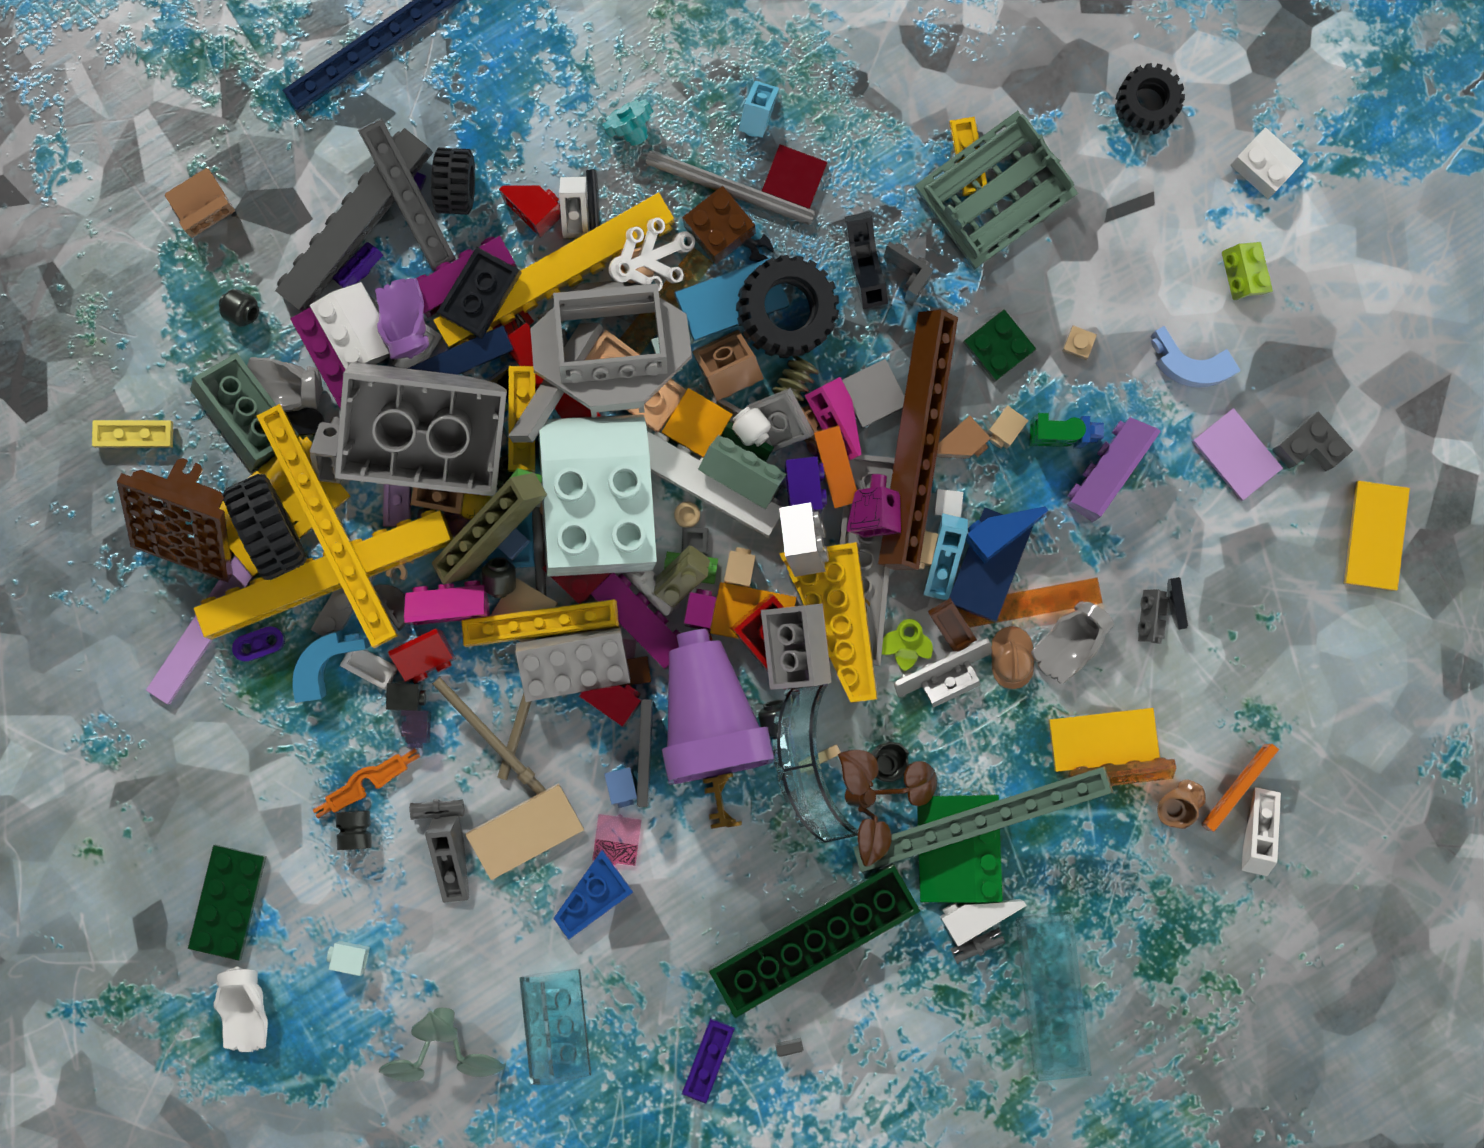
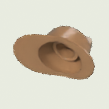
[991,626,1034,689]

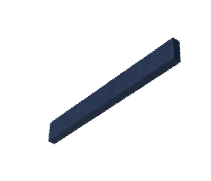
[282,0,462,113]

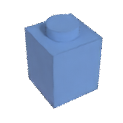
[604,767,637,808]

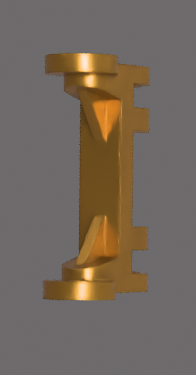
[702,773,742,829]

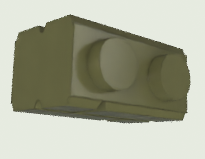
[654,545,710,607]

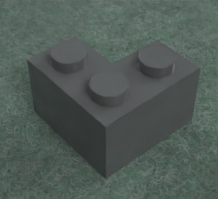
[1272,411,1353,471]

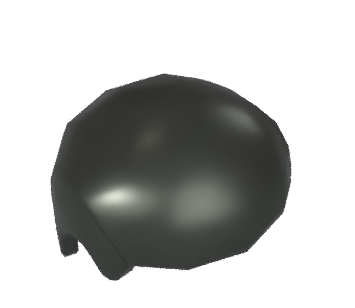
[871,742,909,782]

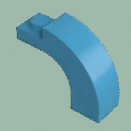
[293,630,371,703]

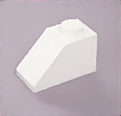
[559,177,589,238]

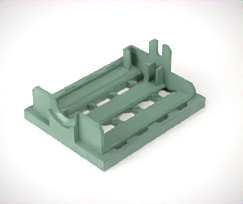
[914,110,1078,270]

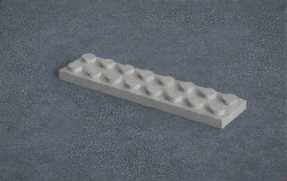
[829,455,895,666]

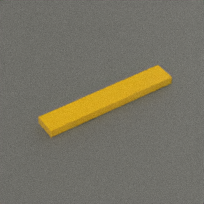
[462,599,619,647]

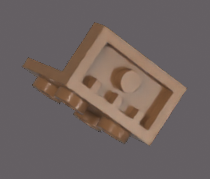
[165,168,236,238]

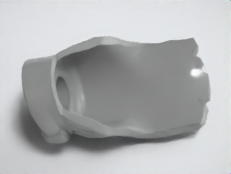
[247,357,323,412]
[1031,601,1114,684]

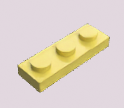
[92,420,173,448]

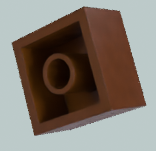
[682,186,756,265]

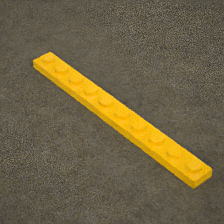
[257,404,398,648]

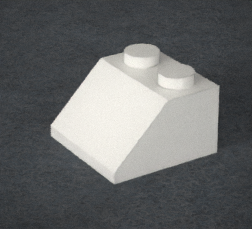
[1231,127,1303,199]

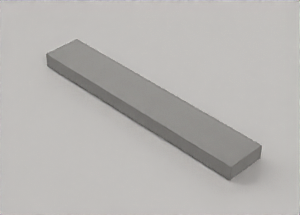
[508,323,603,442]

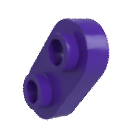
[232,626,285,662]

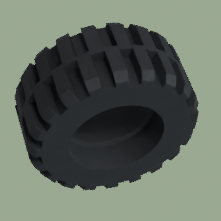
[736,255,839,358]
[222,474,307,580]

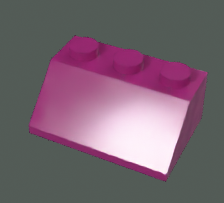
[404,581,490,626]

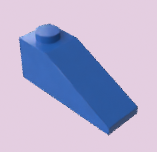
[965,506,1049,563]

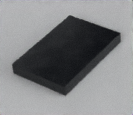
[437,247,522,339]

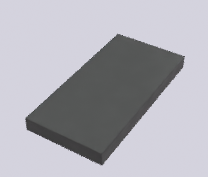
[637,699,654,807]

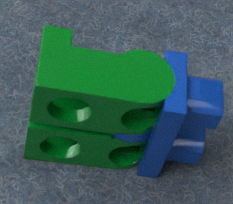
[1029,413,1104,449]

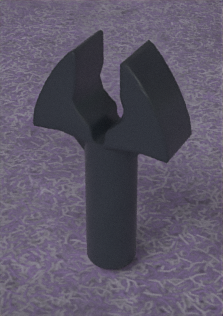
[742,234,774,262]

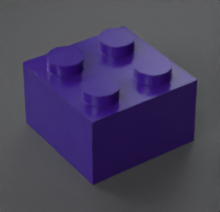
[785,457,827,515]

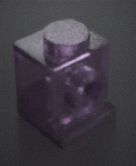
[401,710,431,748]

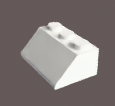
[310,282,390,369]

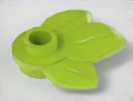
[882,619,933,671]

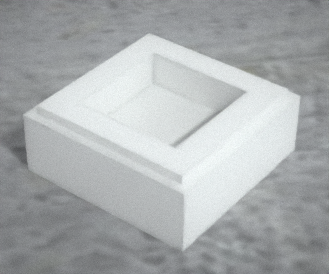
[934,489,963,517]

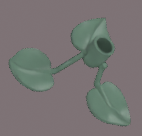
[379,1008,506,1082]

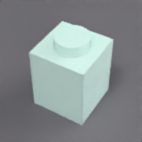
[327,941,370,976]

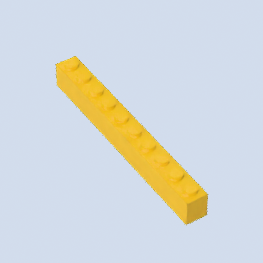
[433,192,675,349]
[194,509,453,640]

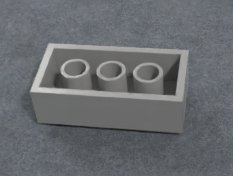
[515,624,630,702]

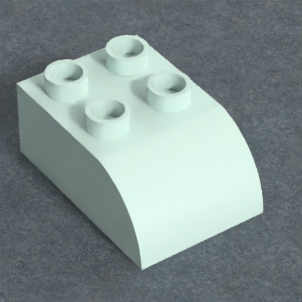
[538,414,657,577]

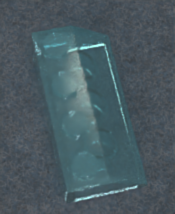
[519,969,591,1085]

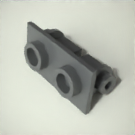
[1138,589,1169,644]

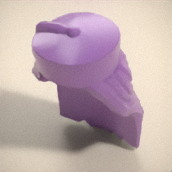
[375,278,429,359]

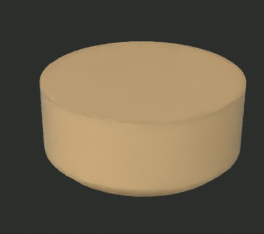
[674,502,700,527]

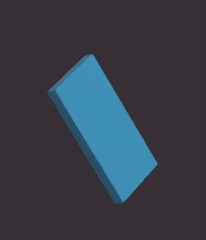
[674,258,789,342]

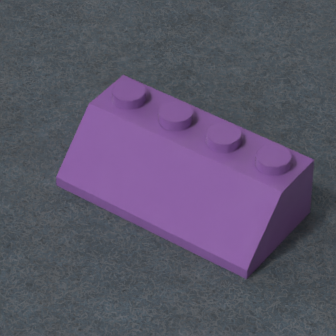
[1067,417,1161,522]

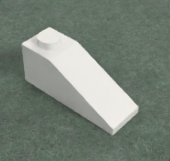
[1242,787,1281,876]
[940,899,1027,946]

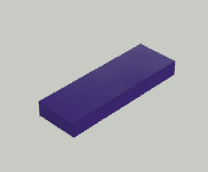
[682,1018,735,1104]

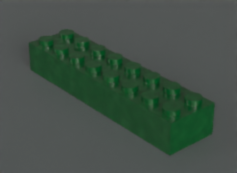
[709,863,921,1018]

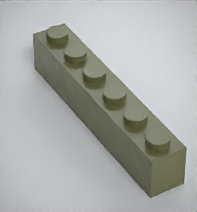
[432,473,547,585]

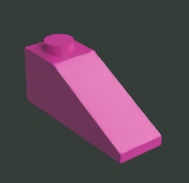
[805,377,861,461]

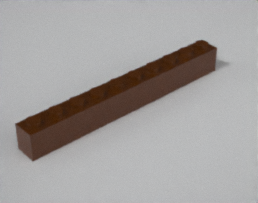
[878,309,958,570]

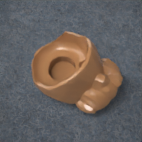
[1157,779,1206,829]

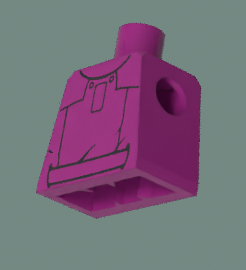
[847,474,901,537]

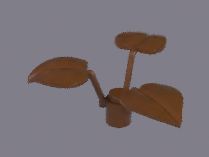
[838,750,937,867]

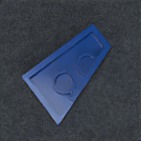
[553,849,633,940]

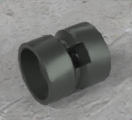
[335,811,372,850]

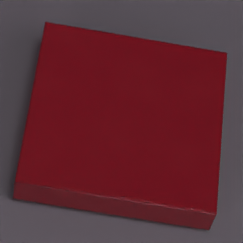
[762,144,827,209]

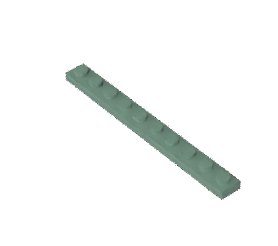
[853,767,1114,872]

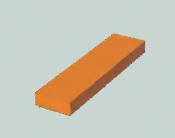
[1201,744,1279,832]

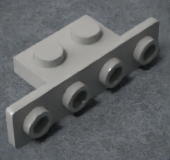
[894,638,992,708]

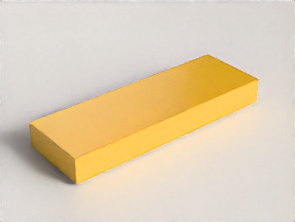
[949,116,987,197]

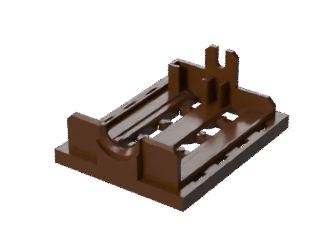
[117,458,233,582]

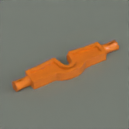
[313,748,421,819]

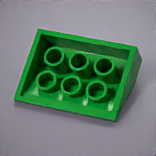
[917,794,1003,903]

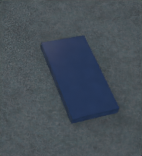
[949,507,1033,623]

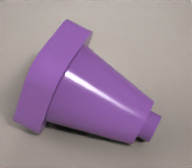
[662,629,774,785]

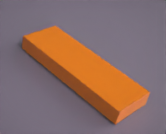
[814,425,857,508]

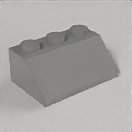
[761,603,832,690]

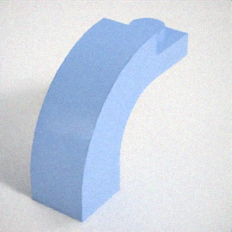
[1151,326,1241,388]

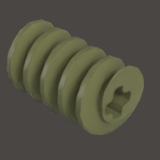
[772,356,819,401]

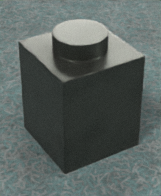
[386,683,426,711]

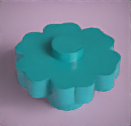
[602,99,653,146]

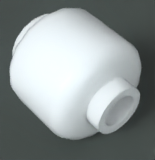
[732,407,771,447]

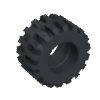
[1115,63,1185,135]
[431,147,475,215]

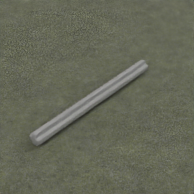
[645,150,815,225]

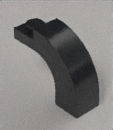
[845,211,888,309]

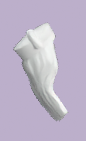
[214,966,268,1052]

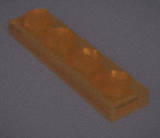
[1068,757,1177,786]

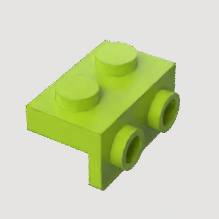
[1222,242,1273,300]

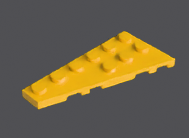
[779,542,878,703]

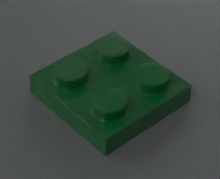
[963,309,1036,382]

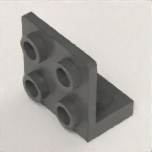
[884,242,934,306]

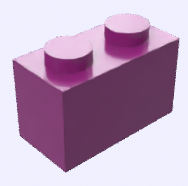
[684,589,716,631]

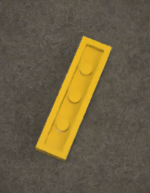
[508,366,535,472]

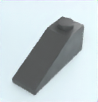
[425,816,469,903]

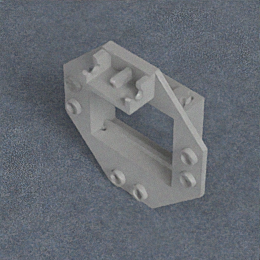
[531,281,692,418]

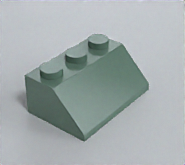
[698,435,787,509]

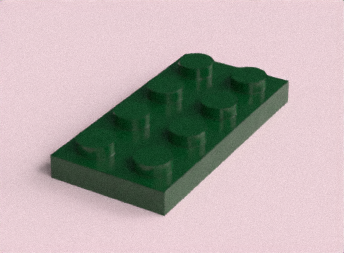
[188,844,267,961]

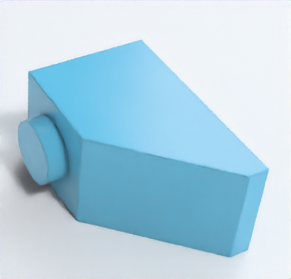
[738,81,779,138]

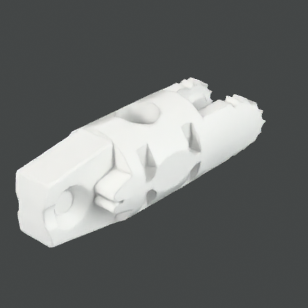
[625,571,680,616]

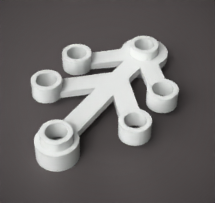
[609,218,695,291]

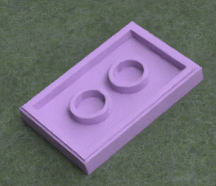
[1192,408,1283,501]

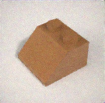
[692,330,764,401]

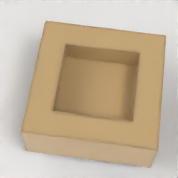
[1062,325,1097,360]

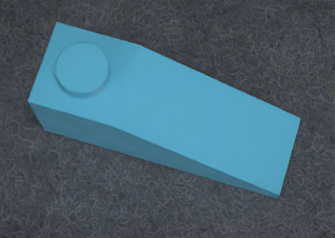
[923,513,968,600]

